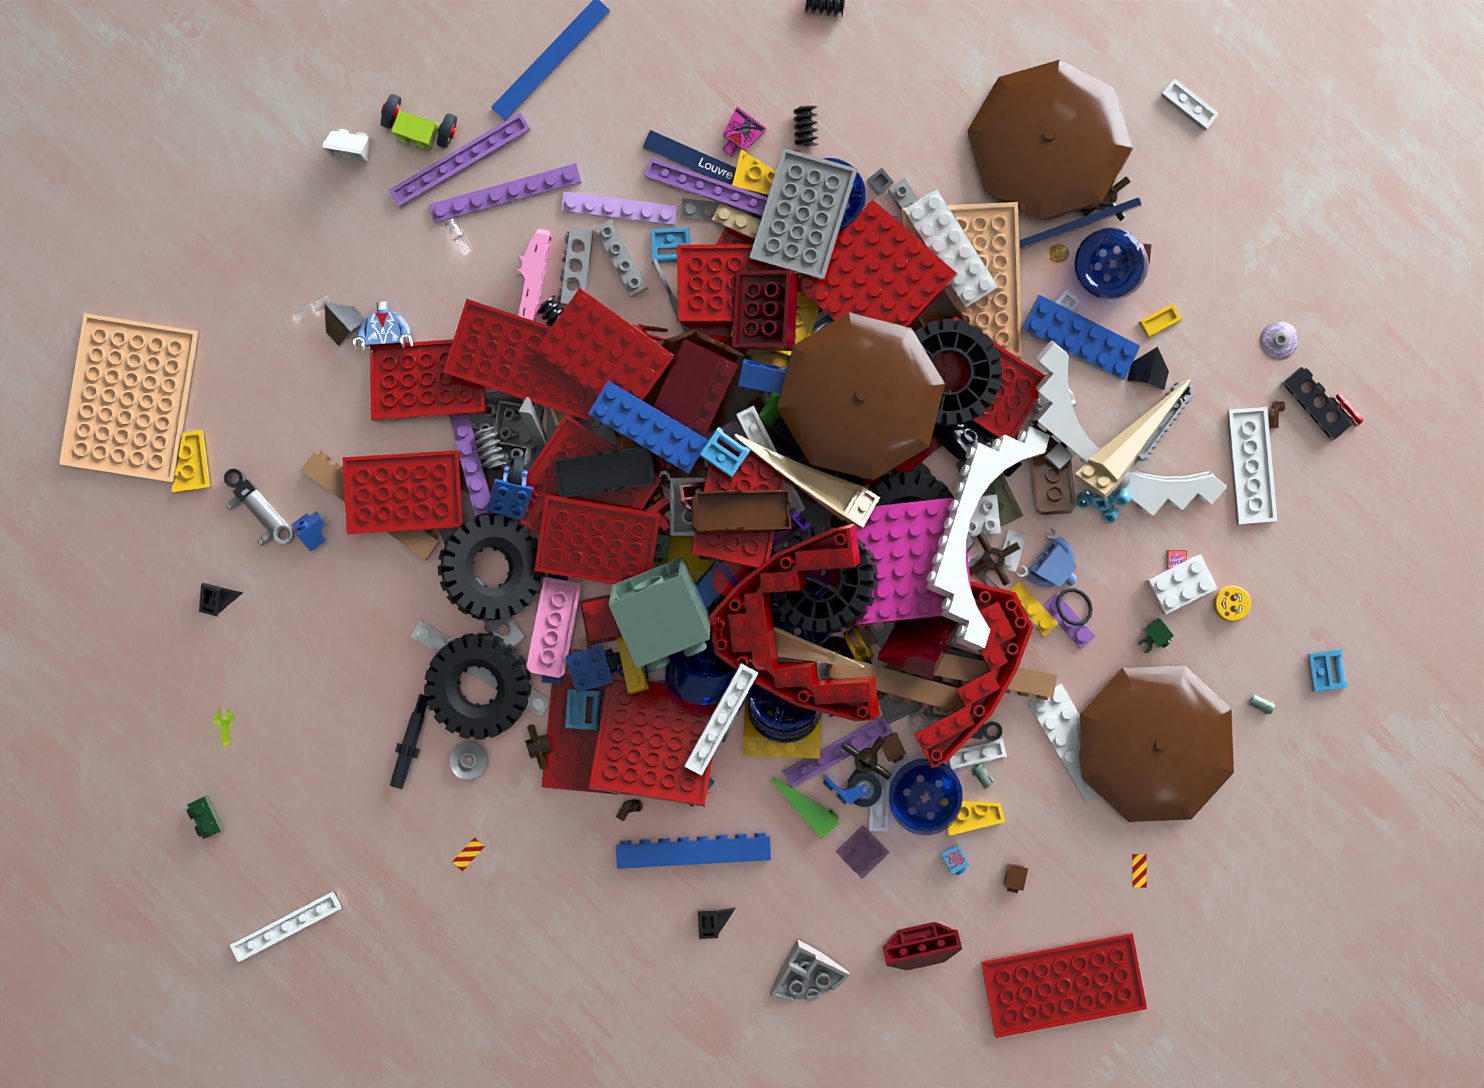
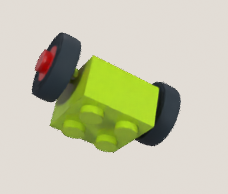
[380,94,457,151]

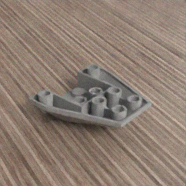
[469,391,544,466]

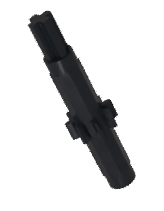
[389,694,429,790]

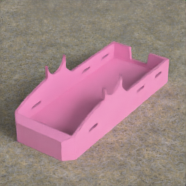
[516,229,552,321]
[526,577,582,678]

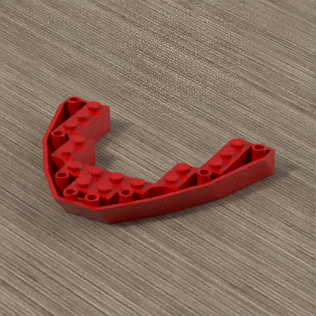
[709,524,880,721]
[855,581,1034,768]

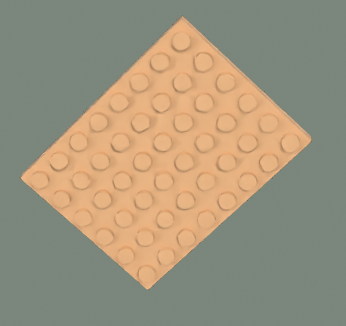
[902,202,1023,357]
[59,313,199,483]

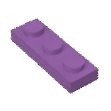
[1042,593,1095,649]

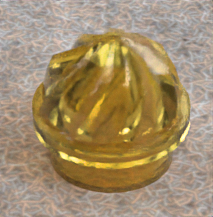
[1050,244,1069,263]

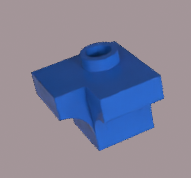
[292,511,326,552]

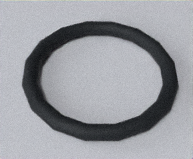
[1056,588,1093,626]

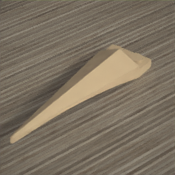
[1075,379,1190,498]
[734,435,880,530]
[774,626,864,669]

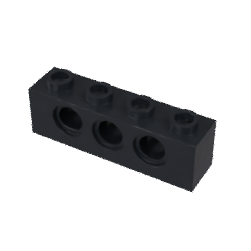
[1282,367,1352,441]

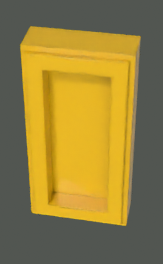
[1139,303,1182,338]

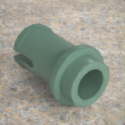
[1249,694,1275,715]
[972,763,994,789]

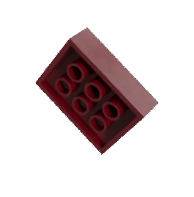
[732,270,799,351]
[653,339,738,436]
[877,616,958,680]

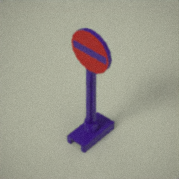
[712,507,810,597]

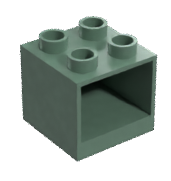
[609,556,710,671]

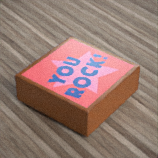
[1167,550,1187,569]

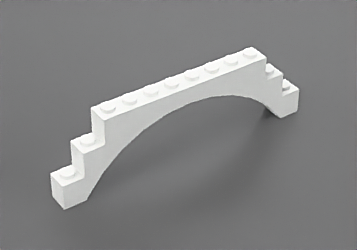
[1035,340,1227,516]
[926,427,1050,651]

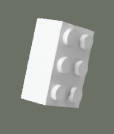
[1146,554,1218,615]

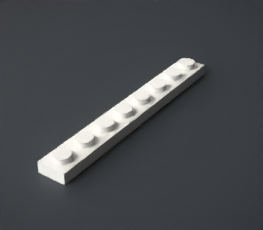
[410,620,550,717]

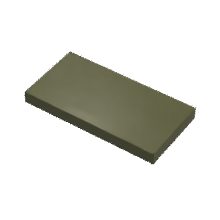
[955,447,1023,527]

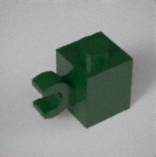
[1137,618,1174,653]

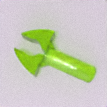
[213,709,236,746]

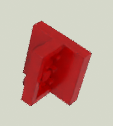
[646,496,671,536]

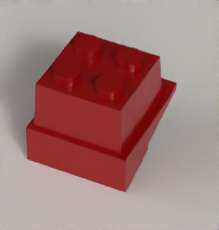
[579,595,622,646]

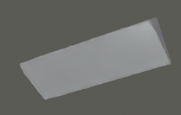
[519,397,547,449]

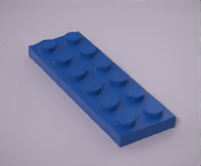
[1022,295,1140,380]
[588,381,709,474]

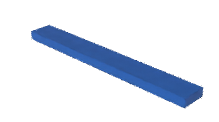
[491,0,610,121]

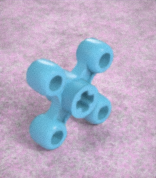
[1076,488,1132,523]

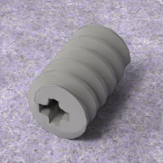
[473,427,507,469]

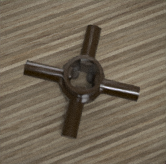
[1081,176,1130,222]
[969,532,1021,586]
[525,724,553,770]
[840,736,892,782]

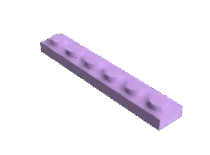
[561,192,677,226]

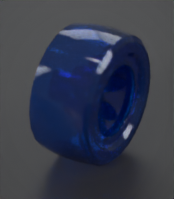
[1075,227,1149,300]
[665,641,737,705]

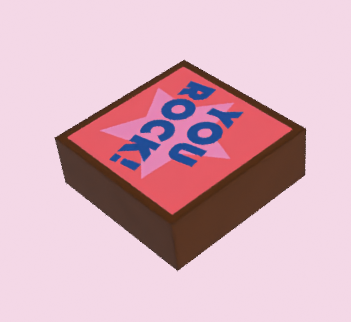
[859,626,878,648]

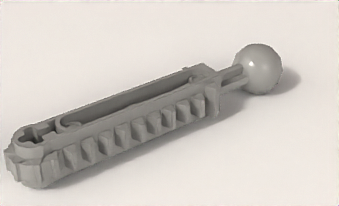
[1115,382,1194,490]

